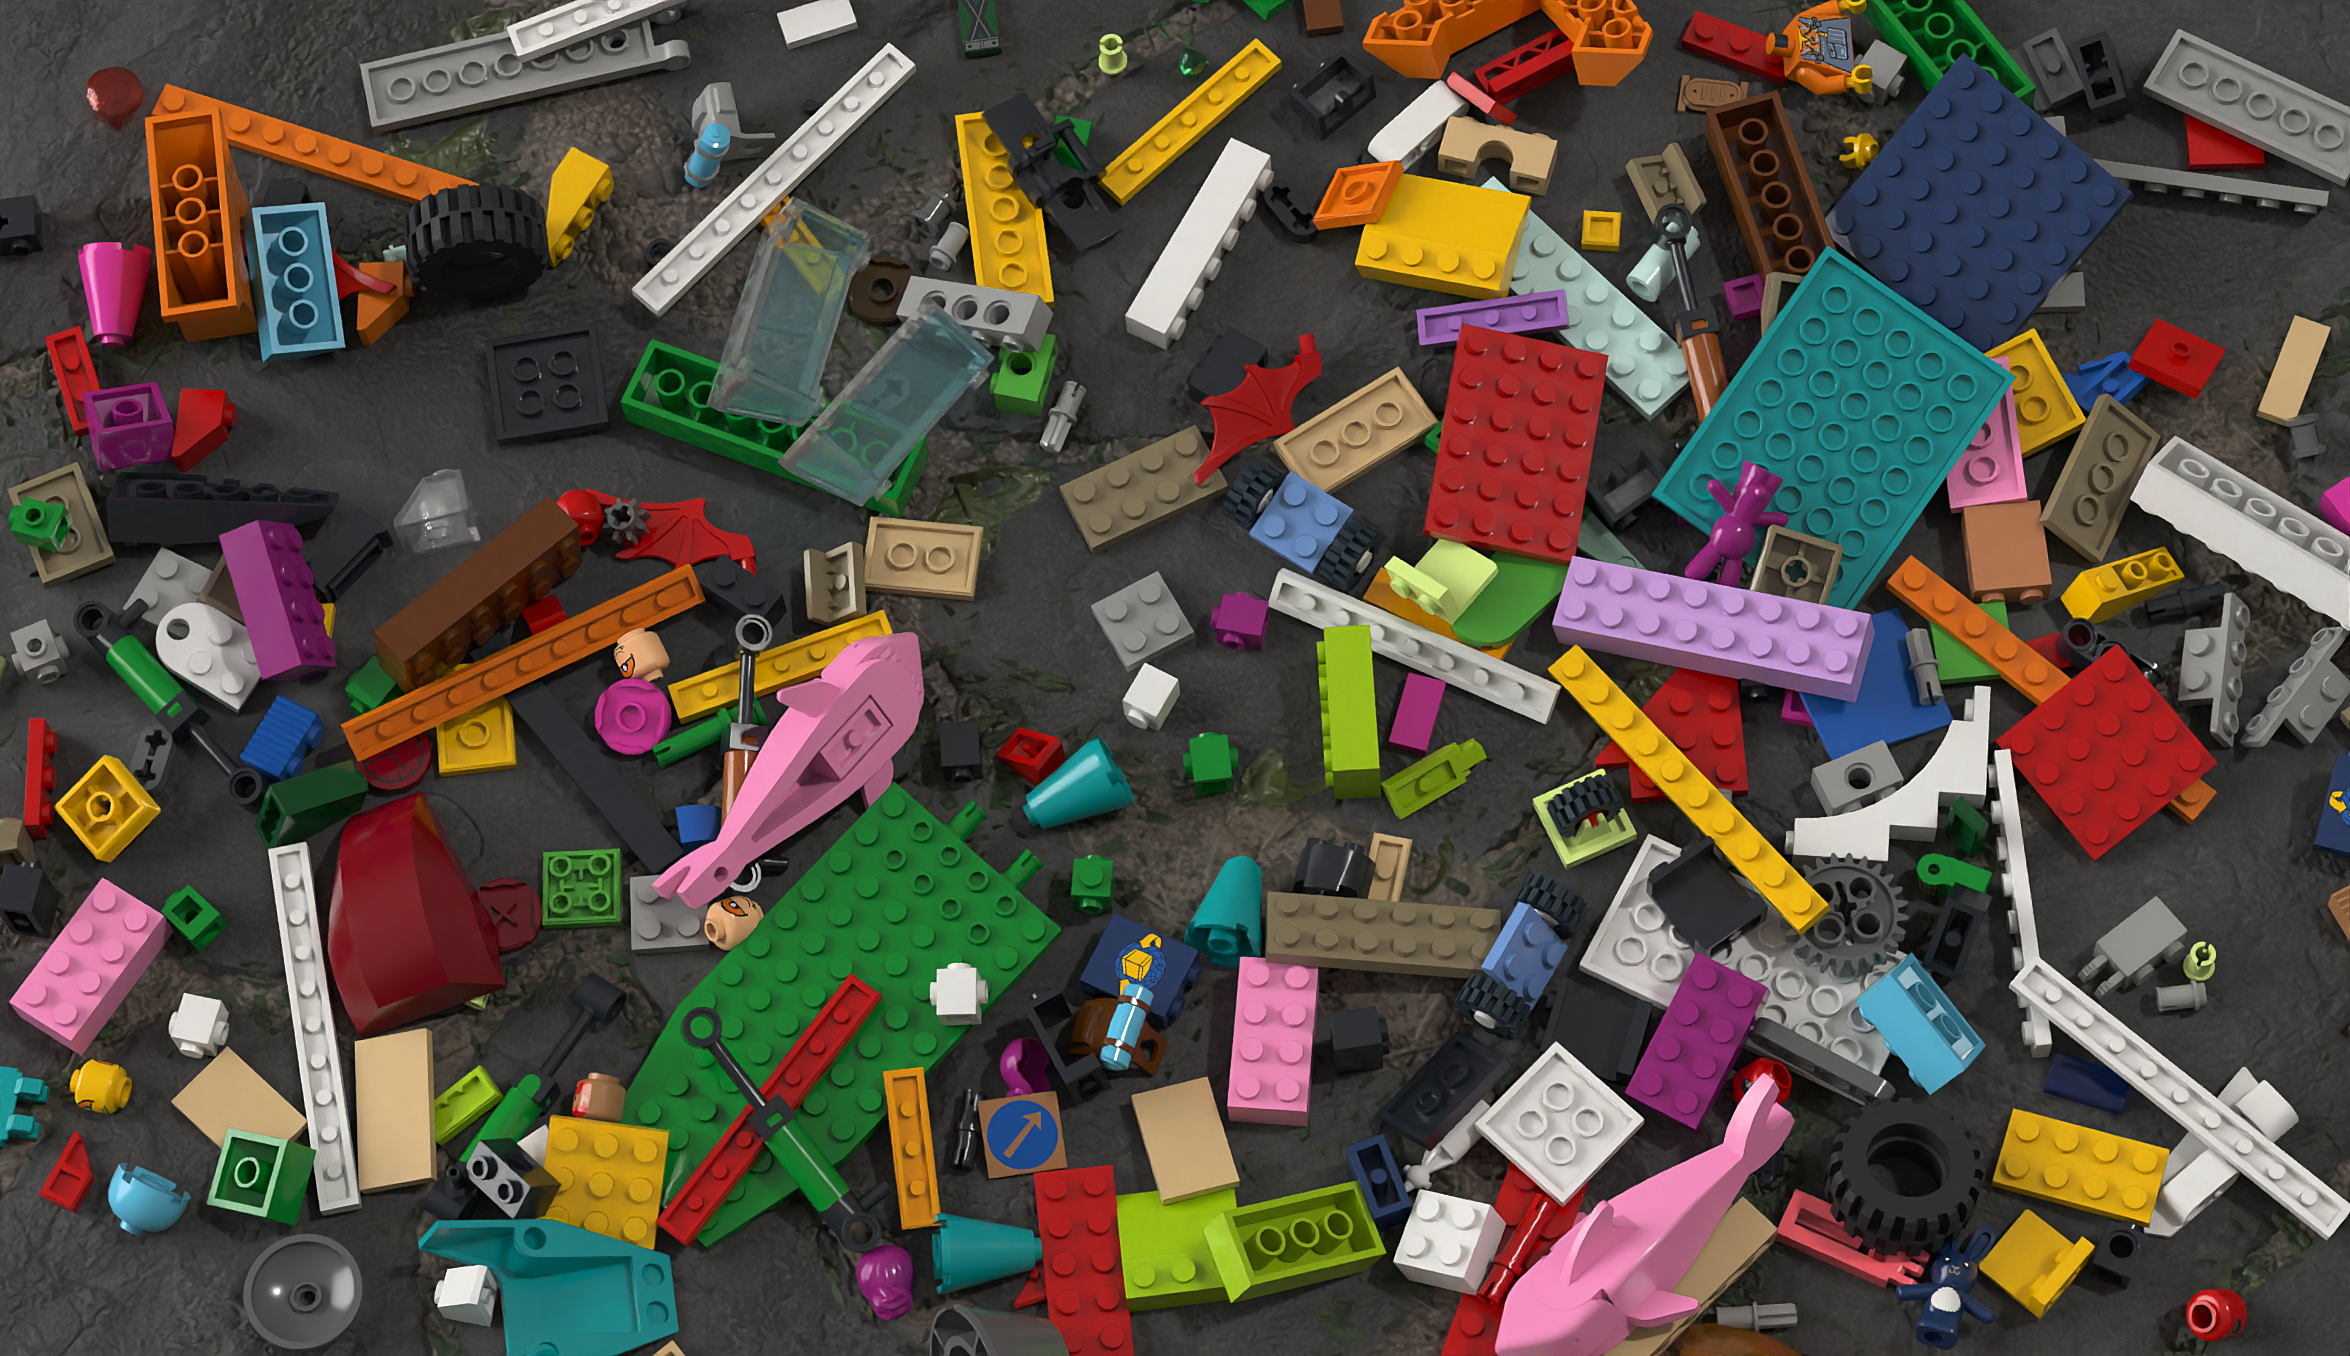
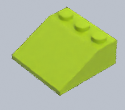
[1116,1188,1237,1312]

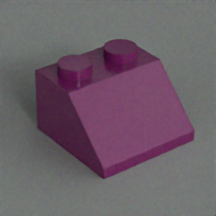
[82,381,174,471]

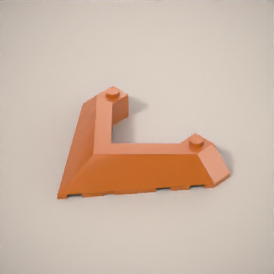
[1362,0,1653,86]

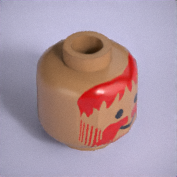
[571,1073,627,1123]

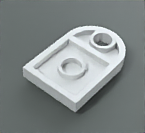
[156,603,262,713]

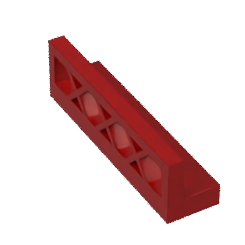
[1473,27,1575,105]

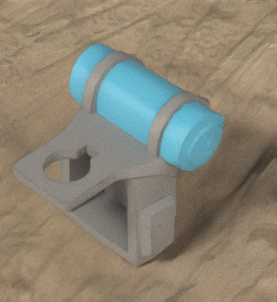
[684,82,776,188]

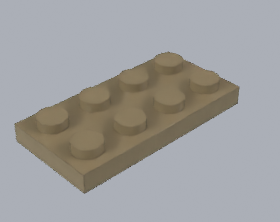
[2039,393,2160,563]
[1059,425,1229,554]

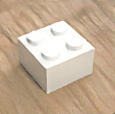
[1393,1189,1506,1296]

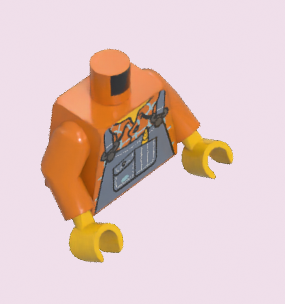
[1766,0,1873,96]

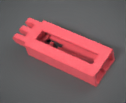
[1776,1189,1930,1289]

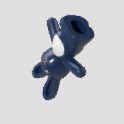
[1896,1226,1996,1350]

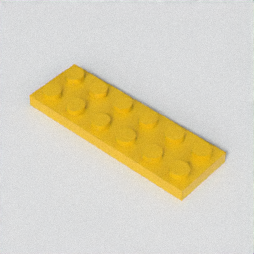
[955,111,1055,309]

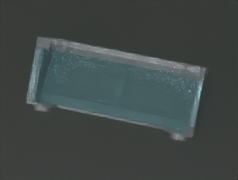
[707,196,871,427]
[777,297,995,507]

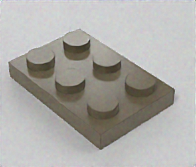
[7,462,117,589]

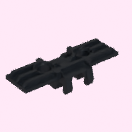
[981,92,1122,254]

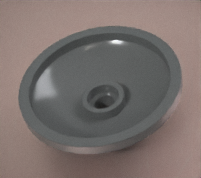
[244,1234,364,1351]

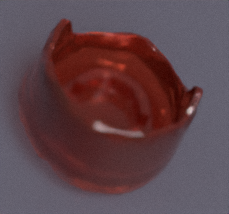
[85,66,145,129]

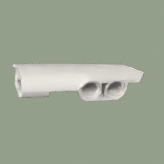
[2143,1067,2299,1238]

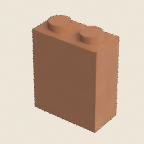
[1960,500,2052,605]

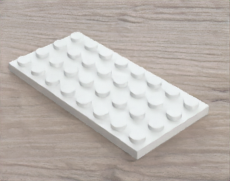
[1579,834,1932,1105]

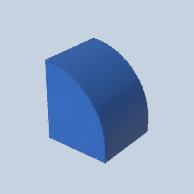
[676,805,722,855]

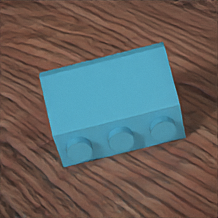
[1855,952,1986,1095]

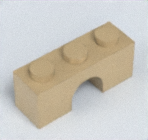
[1438,116,1557,196]

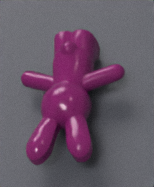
[1685,460,1788,588]

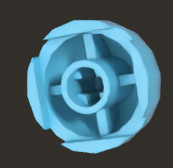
[108,1163,191,1236]

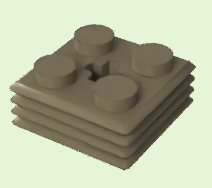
[1749,524,1844,605]

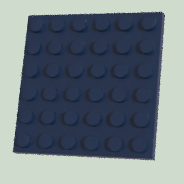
[1825,52,2135,354]

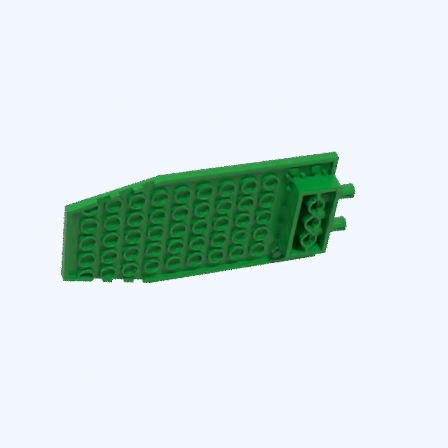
[619,782,1063,1251]

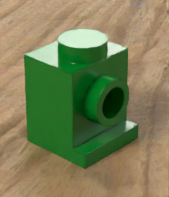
[8,497,73,554]
[160,884,227,954]

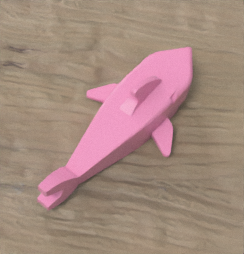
[651,632,924,909]
[1495,1073,1795,1356]

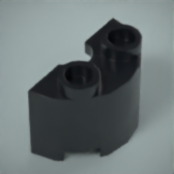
[1291,837,1376,899]

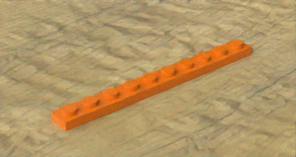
[151,83,479,204]
[1885,555,2217,825]
[341,564,706,762]

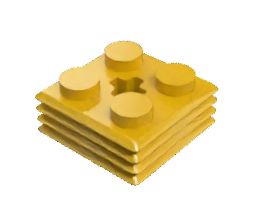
[55,755,161,862]

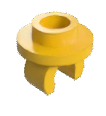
[1839,133,1879,171]

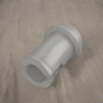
[929,222,970,271]
[2155,979,2207,1013]

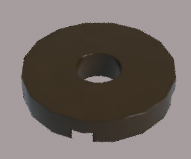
[846,256,917,327]

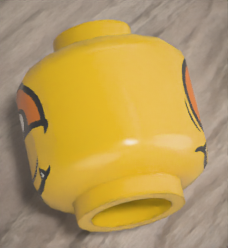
[70,1059,132,1115]

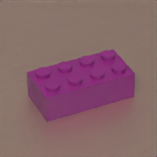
[219,520,337,682]
[1625,952,1771,1134]

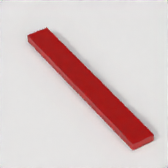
[655,973,883,1248]

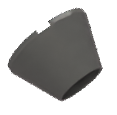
[930,1304,1070,1356]

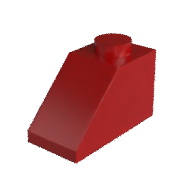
[171,388,237,472]

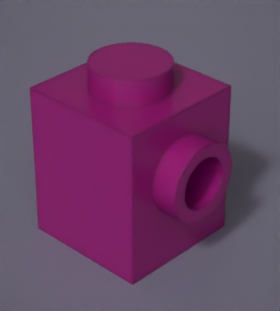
[1210,592,1270,651]

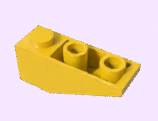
[546,147,614,269]
[2060,546,2185,624]

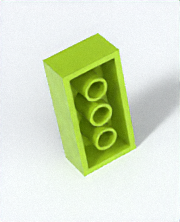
[1317,624,1381,799]
[1203,1180,1386,1303]

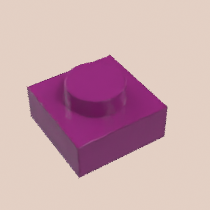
[1722,273,1764,322]

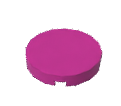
[595,679,671,755]

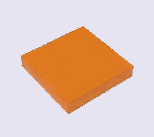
[1313,160,1404,230]

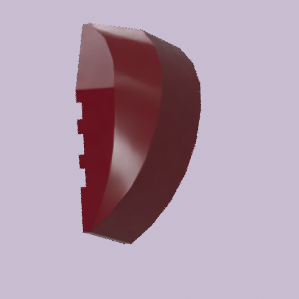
[328,791,506,1038]

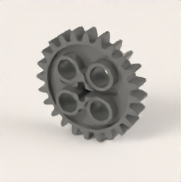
[1780,853,1909,977]

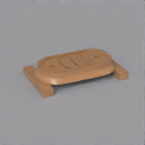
[1677,75,1748,114]

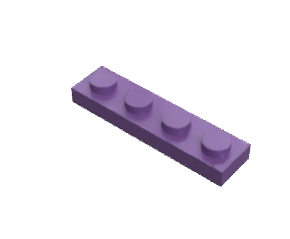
[1416,289,1570,350]

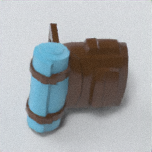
[1067,984,1167,1075]

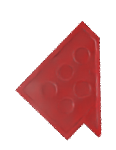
[1595,667,1748,804]

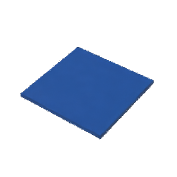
[1798,607,1954,760]

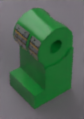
[1916,853,1992,897]

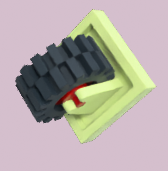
[1533,768,1637,870]

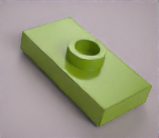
[434,1065,504,1146]

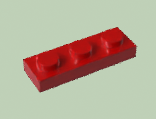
[1682,10,1787,85]
[45,326,102,438]
[24,718,58,839]

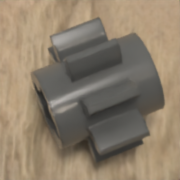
[603,498,652,545]

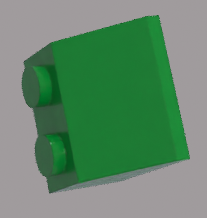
[207,1128,317,1227]

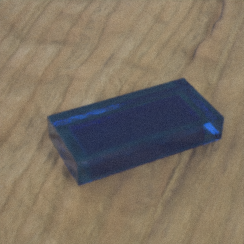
[2044,1052,2130,1116]

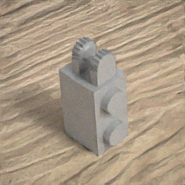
[2078,896,2188,1001]

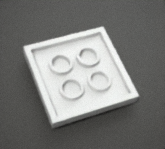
[1475,1041,1644,1207]

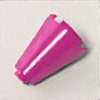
[78,242,153,348]

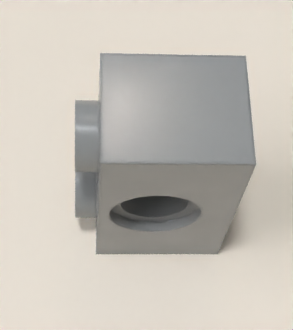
[1811,739,1904,817]

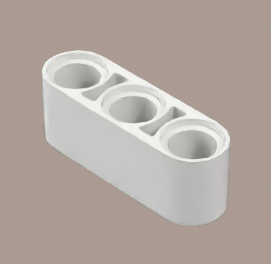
[1368,80,1470,172]

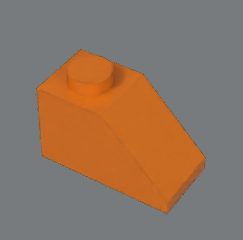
[357,261,415,346]

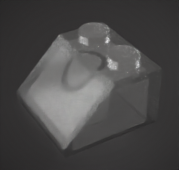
[393,469,481,558]

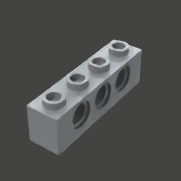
[896,276,1053,353]

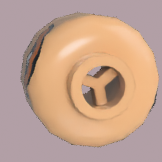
[613,628,670,684]
[704,895,764,951]

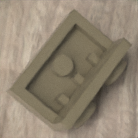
[1625,143,1706,227]
[804,541,867,628]

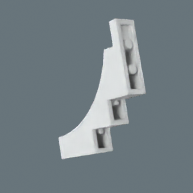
[1785,686,1991,875]

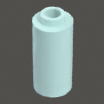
[1626,222,1700,302]

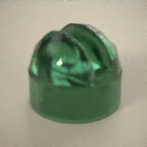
[1177,48,1209,79]

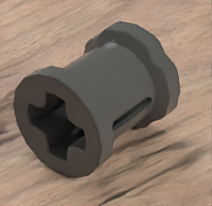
[909,187,957,237]
[2285,413,2327,458]

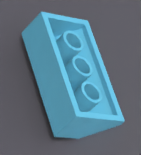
[242,202,345,363]

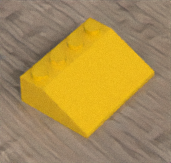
[1355,173,1532,300]

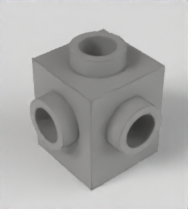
[10,619,70,686]

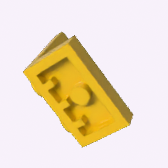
[1978,1209,2095,1319]

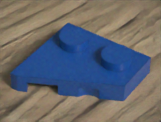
[2062,351,2152,418]

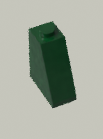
[255,759,369,850]

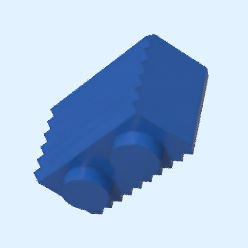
[240,694,324,783]

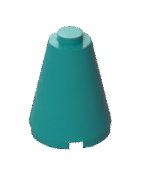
[1023,735,1135,830]
[1184,856,1262,968]
[932,1213,1042,1294]

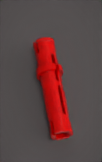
[1476,1193,1557,1308]

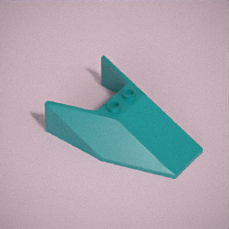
[418,1219,679,1356]

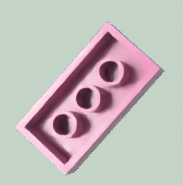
[9,877,174,1056]
[1227,957,1320,1126]

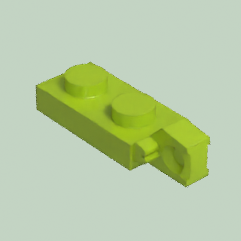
[1380,738,1487,819]

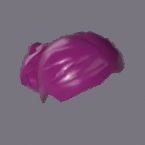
[1000,1037,1051,1097]
[856,1245,916,1321]

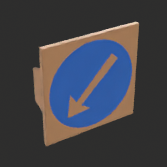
[978,1090,1067,1179]

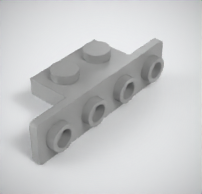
[2178,592,2250,747]
[2239,627,2350,748]

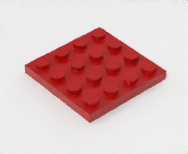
[1995,644,2218,862]

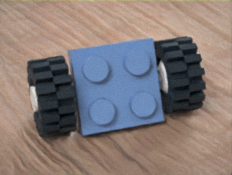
[1222,458,1383,592]
[1454,873,1589,1040]

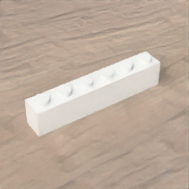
[1125,138,1274,350]

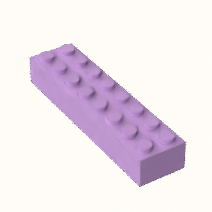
[1552,556,1875,703]

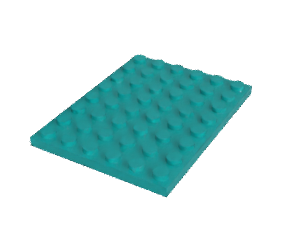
[1651,245,2016,610]

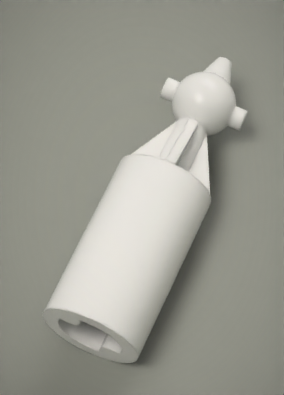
[1403,1099,1491,1192]

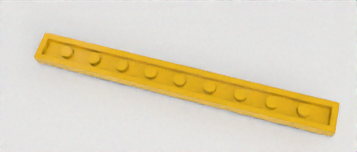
[1548,644,1831,935]

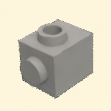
[1851,39,1908,107]

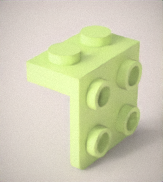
[1384,539,1498,625]

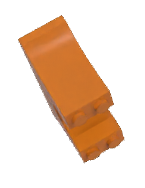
[145,107,258,342]

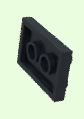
[1377,1032,1511,1152]

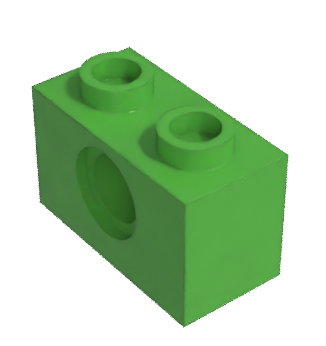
[990,333,1058,418]

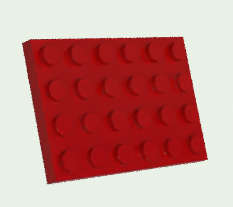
[1423,323,1609,567]

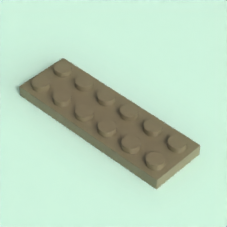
[1265,891,1501,979]

